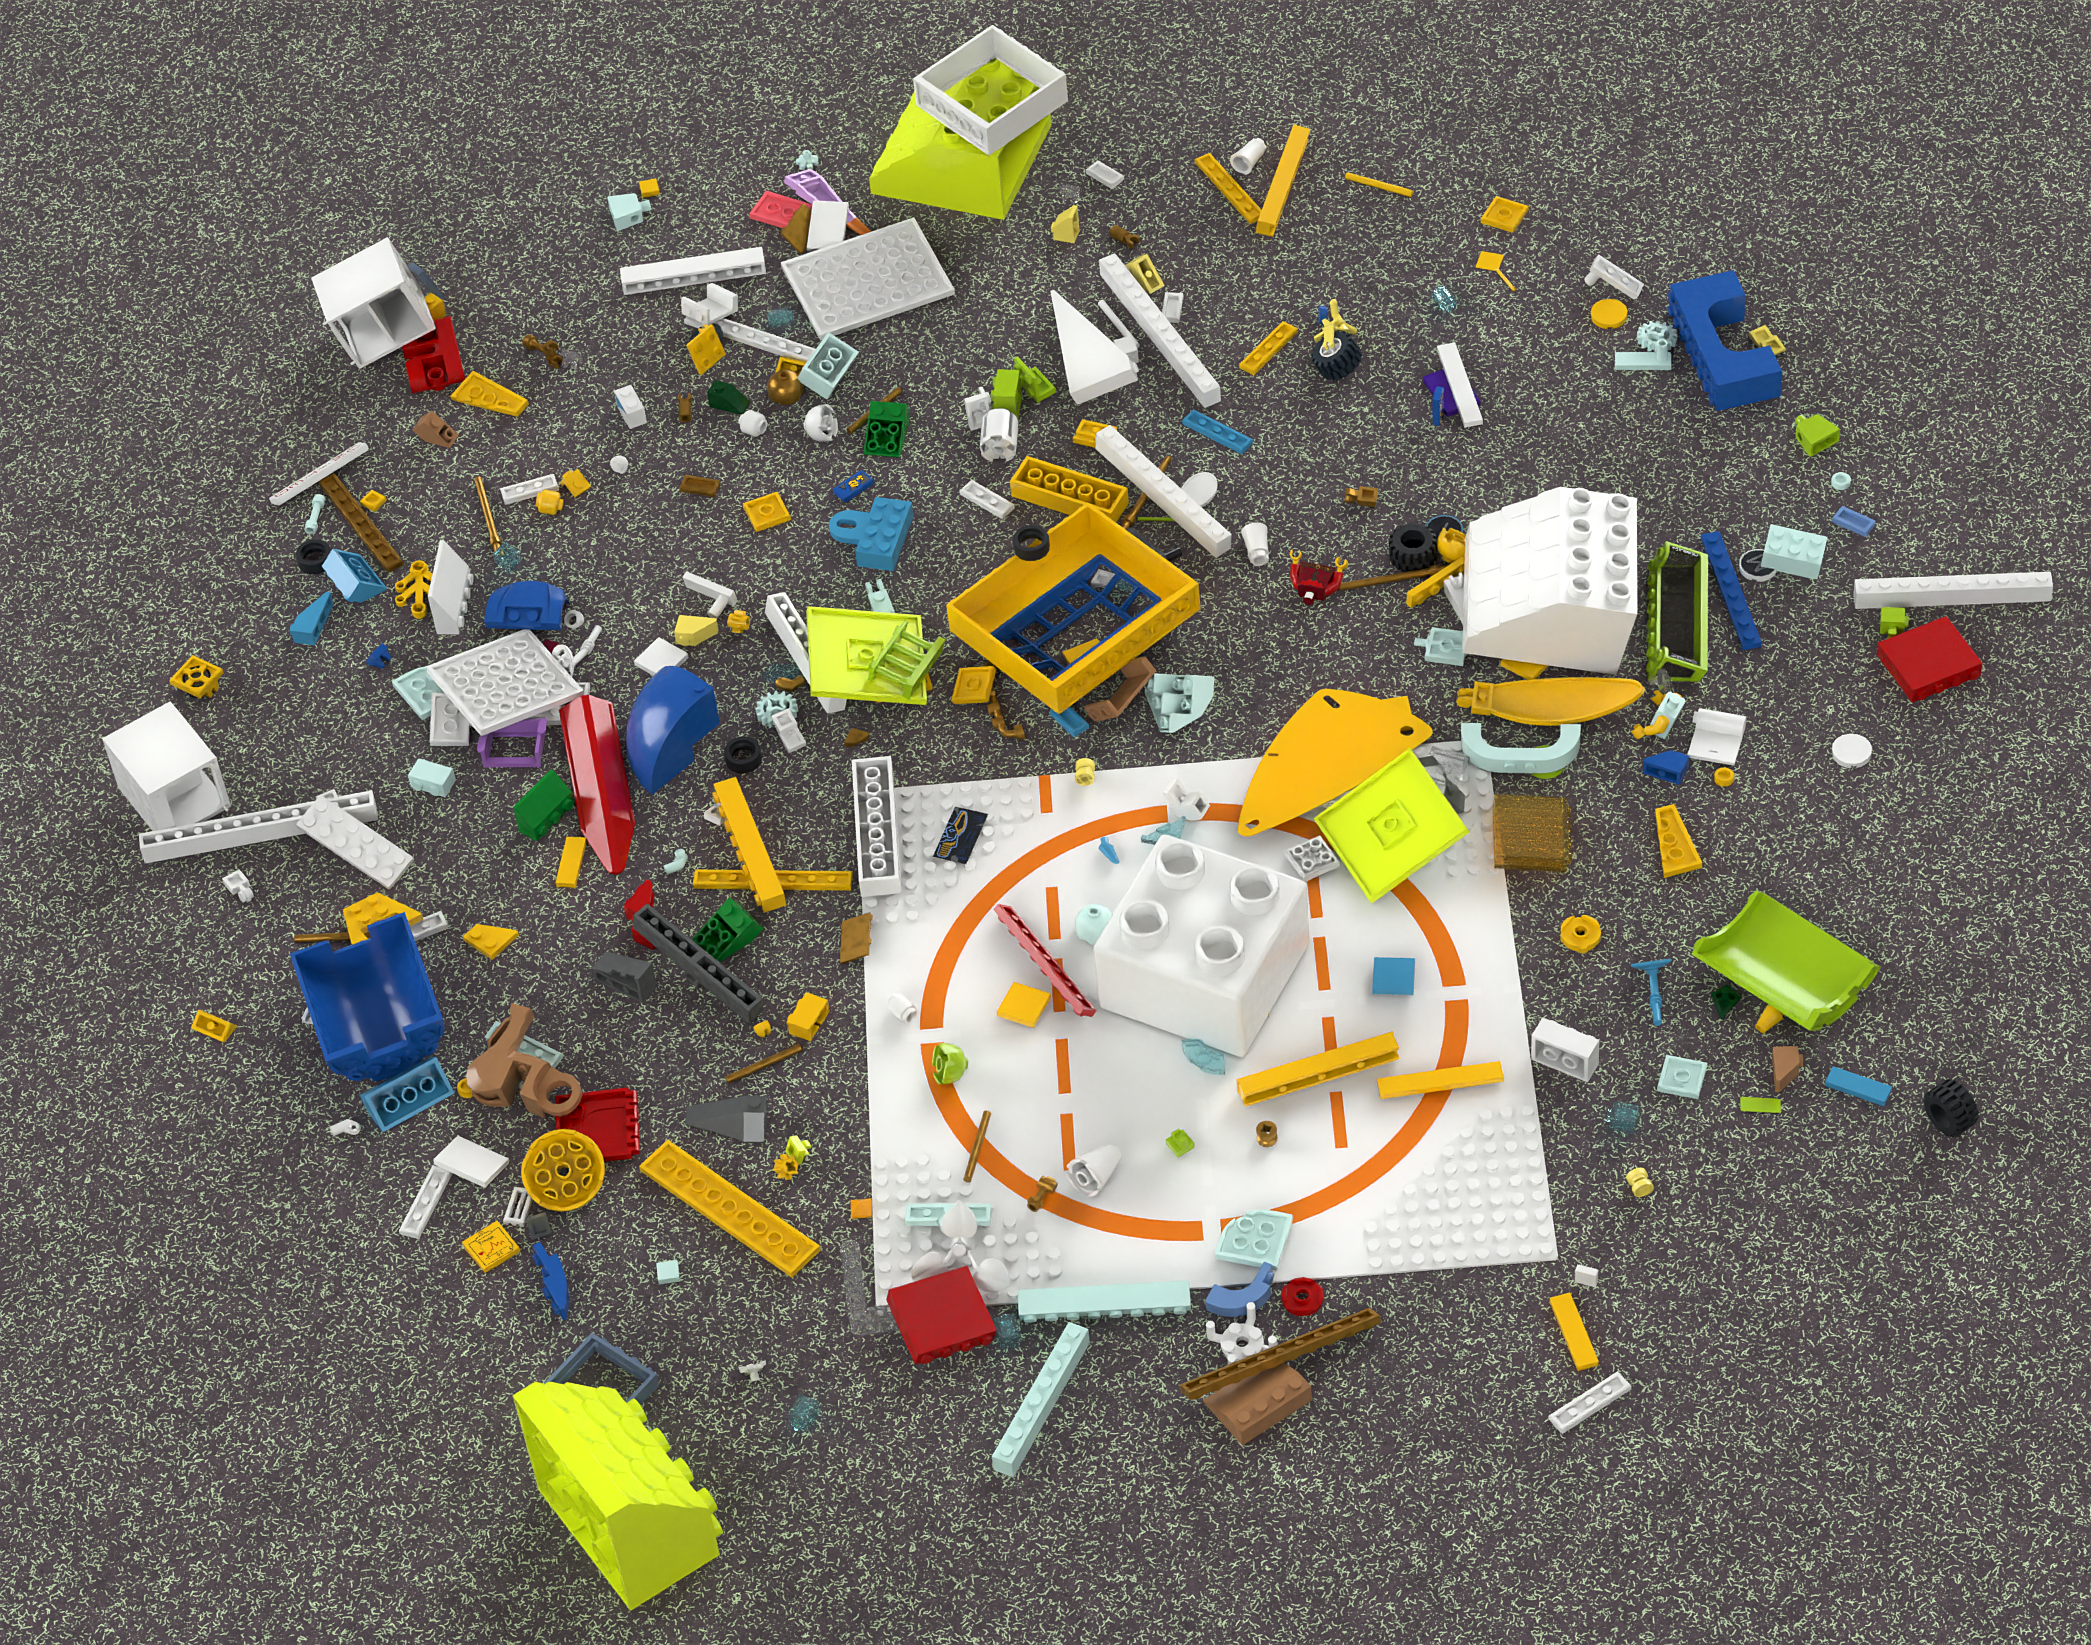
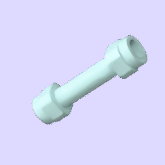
[305,494,325,534]

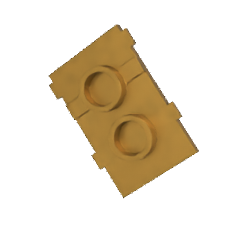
[781,203,812,254]
[840,912,873,964]

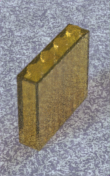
[1492,794,1572,872]

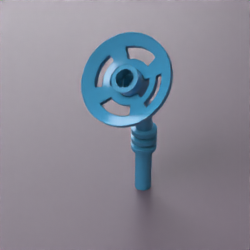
[1631,959,1672,1026]

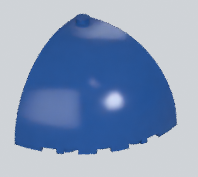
[626,666,720,794]

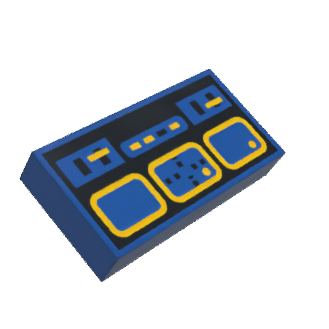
[1432,386,1444,426]

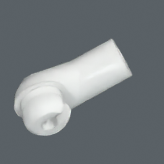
[330,1119,361,1136]

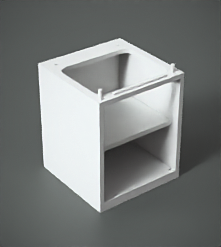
[311,237,436,369]
[102,701,231,831]

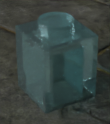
[493,541,522,573]
[1606,1101,1639,1134]
[994,1313,1022,1350]
[787,1394,820,1432]

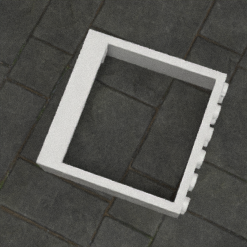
[913,25,1068,155]

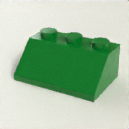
[513,769,574,841]

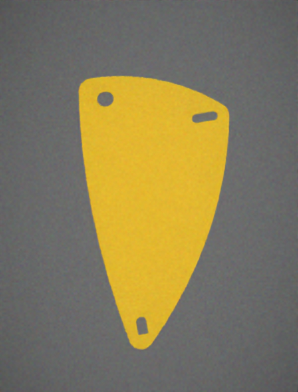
[1238,689,1433,837]

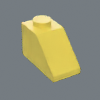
[1051,205,1080,243]
[1125,254,1165,294]
[674,615,719,646]

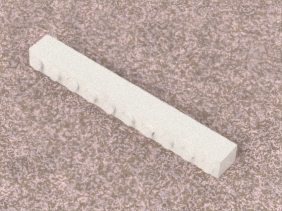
[1095,425,1231,558]
[1854,572,2053,609]

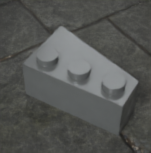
[592,951,657,1003]

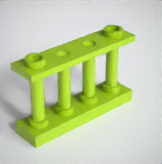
[868,620,946,699]

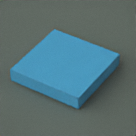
[1372,957,1415,995]

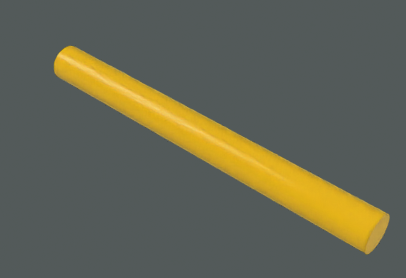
[1345,172,1414,197]

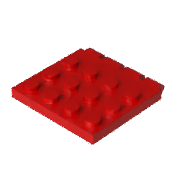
[555,1087,640,1162]

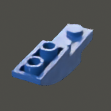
[532,1242,569,1320]

